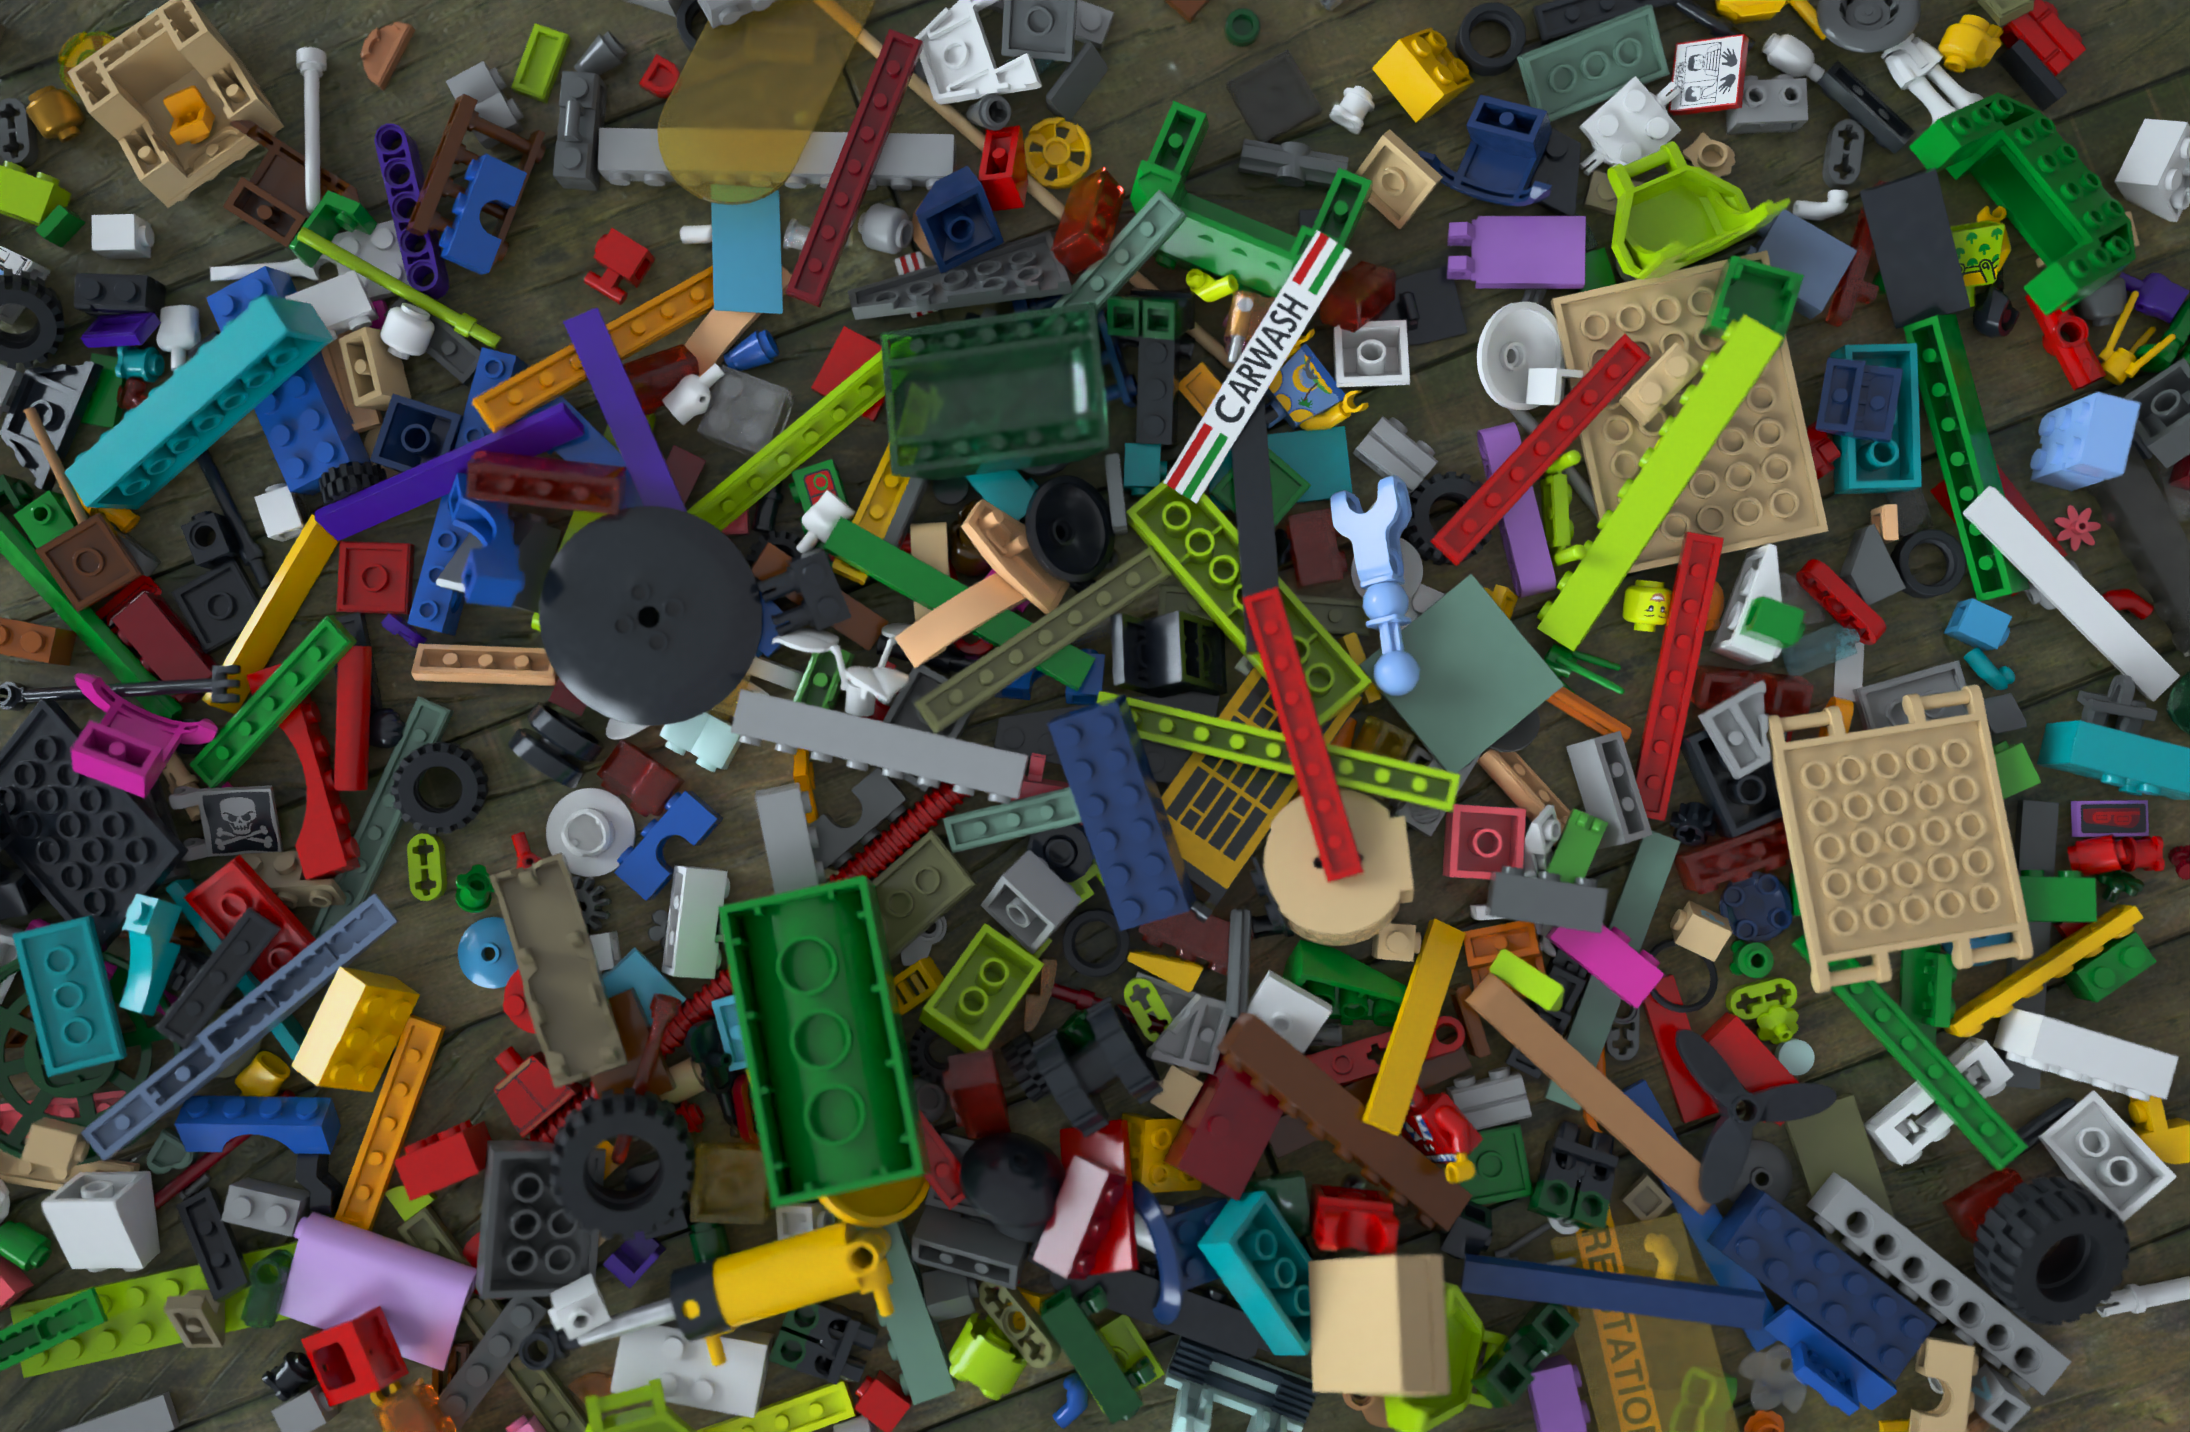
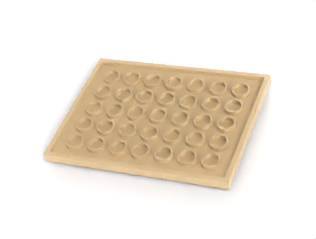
[1551,250,1829,574]

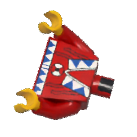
[1401,1083,1483,1183]

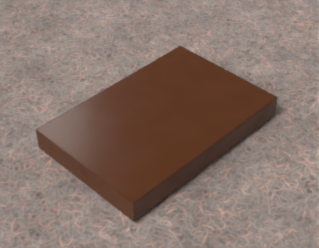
[591,987,676,1099]

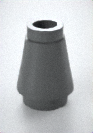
[574,31,628,76]
[967,94,1011,131]

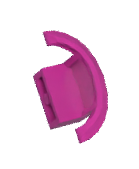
[71,673,218,798]

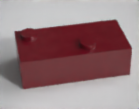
[1164,1051,1284,1201]

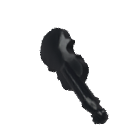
[685,1019,741,1138]

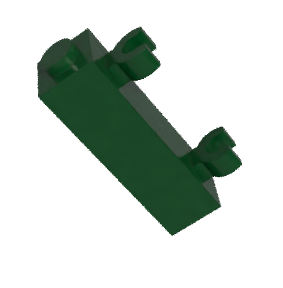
[1039,1284,1157,1425]

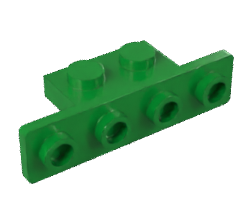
[1899,943,1957,1045]

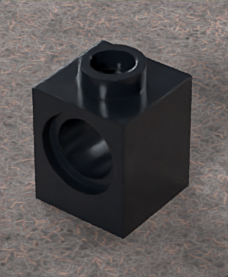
[181,511,241,570]

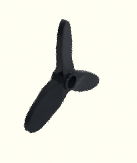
[1675,1029,1837,1204]

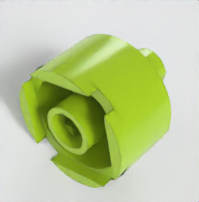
[949,1313,1028,1400]

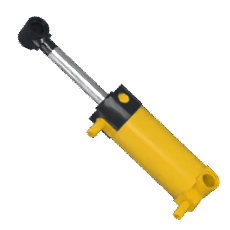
[519,1221,895,1371]

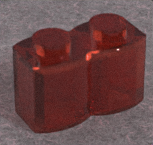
[597,739,684,817]

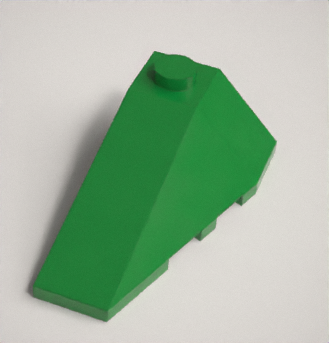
[1282,940,1407,1027]

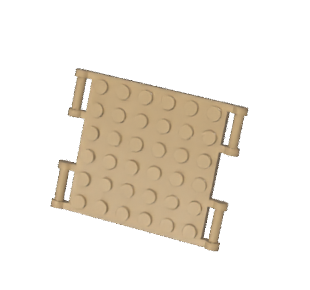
[1766,684,2033,993]

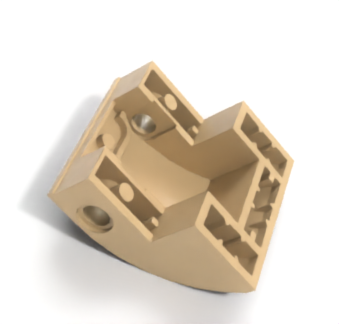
[67,0,284,208]

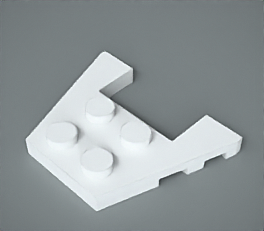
[915,0,1042,105]

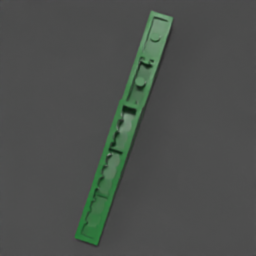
[0,1287,108,1372]

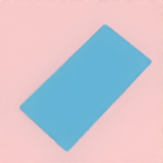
[711,185,783,314]

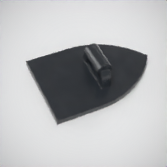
[1358,266,1468,346]

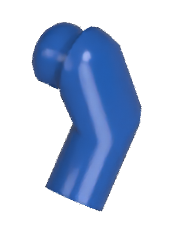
[1052,1373,1089,1429]

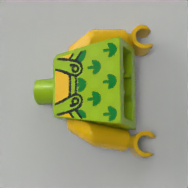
[1950,206,2011,307]

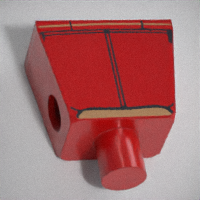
[494,1046,584,1138]

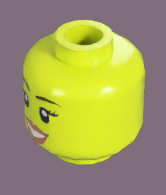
[1622,580,1672,632]

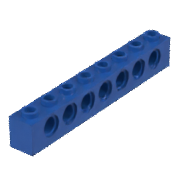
[407,347,528,636]

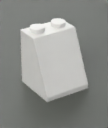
[42,1171,160,1272]

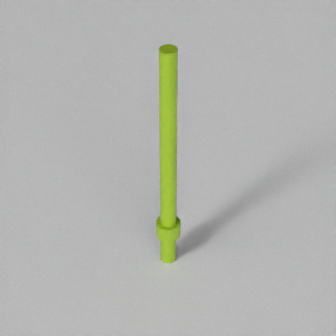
[297,227,502,349]

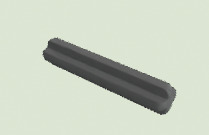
[1226,909,1252,1018]

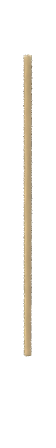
[811,0,1235,372]

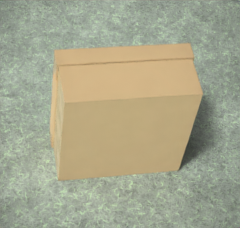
[1308,1255,1449,1396]

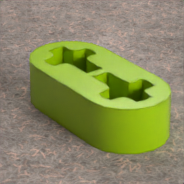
[407,833,447,901]
[1124,977,1173,1042]
[1725,977,1797,1020]

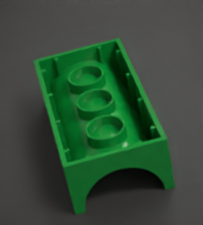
[718,875,932,1208]

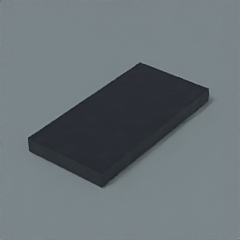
[1860,168,1970,329]

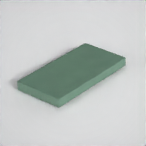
[1517,5,1670,122]

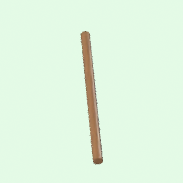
[24,407,88,524]

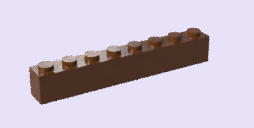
[1216,1013,1472,1232]

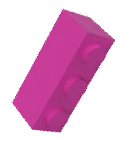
[1545,925,1665,1008]

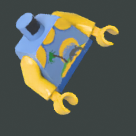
[1265,328,1368,431]

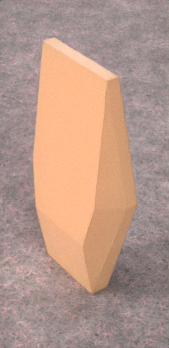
[961,499,1070,615]

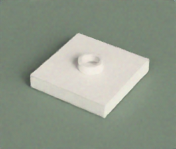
[1237,970,1332,1054]

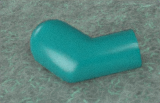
[1963,647,2015,690]

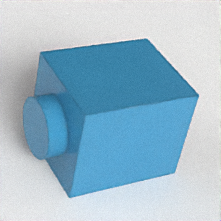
[1944,598,2012,651]

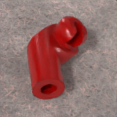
[2102,588,2154,620]

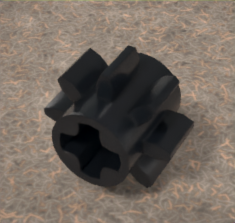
[1669,802,1718,846]

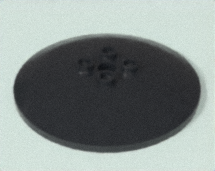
[539,506,763,726]

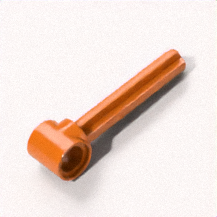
[1546,687,1632,744]

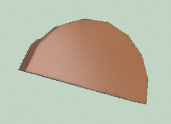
[361,22,415,91]

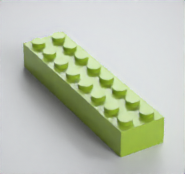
[1126,479,1372,728]

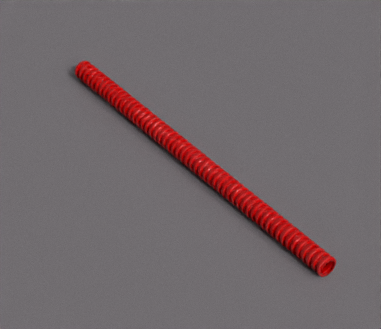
[524,781,971,1143]

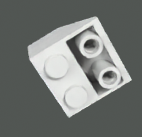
[2115,119,2190,222]

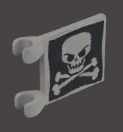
[169,785,283,861]

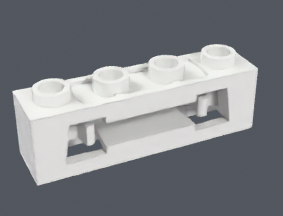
[1864,1037,2014,1166]

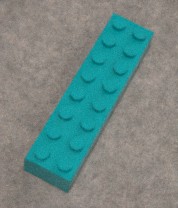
[65,294,334,509]

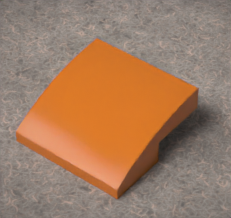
[1464,921,1547,999]

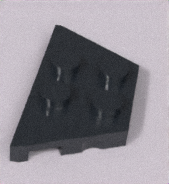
[0,361,104,491]

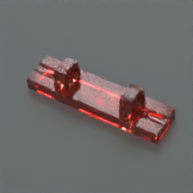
[1825,181,1887,327]

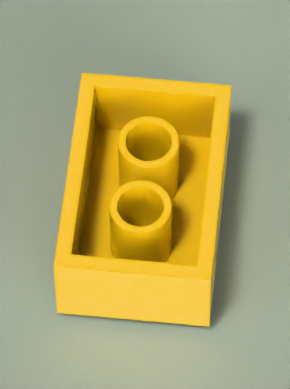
[292,967,420,1092]

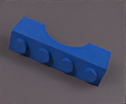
[448,473,525,607]
[175,1095,341,1154]

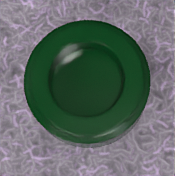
[1225,8,1260,47]

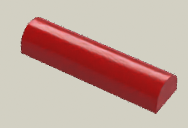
[334,646,372,791]

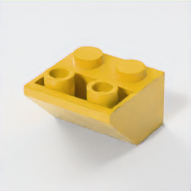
[1372,27,1475,123]

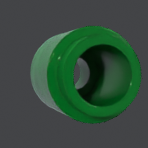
[0,1220,52,1271]

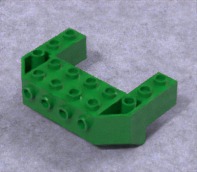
[1909,92,2136,316]
[1130,101,1372,310]

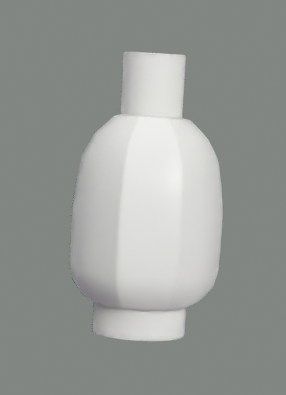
[1762,33,1825,82]

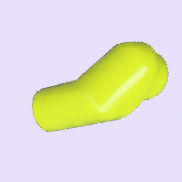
[1185,268,1238,302]

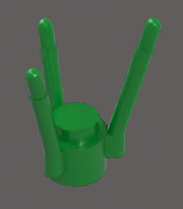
[1543,643,1625,695]

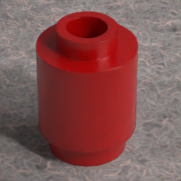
[2067,834,2128,876]

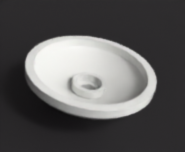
[1477,302,1565,410]

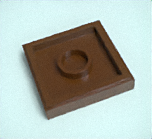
[35,512,144,612]

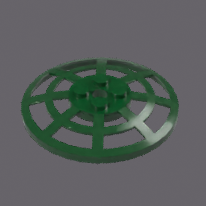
[0,951,184,1165]

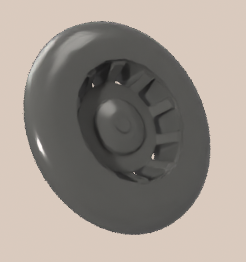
[1817,0,1921,53]

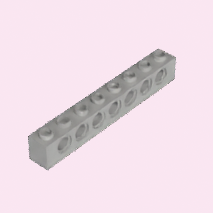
[1807,1172,2071,1396]

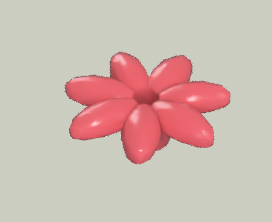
[2054,505,2101,551]

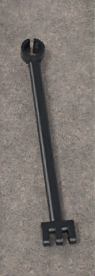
[0,665,241,711]

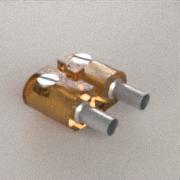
[1225,291,1276,364]

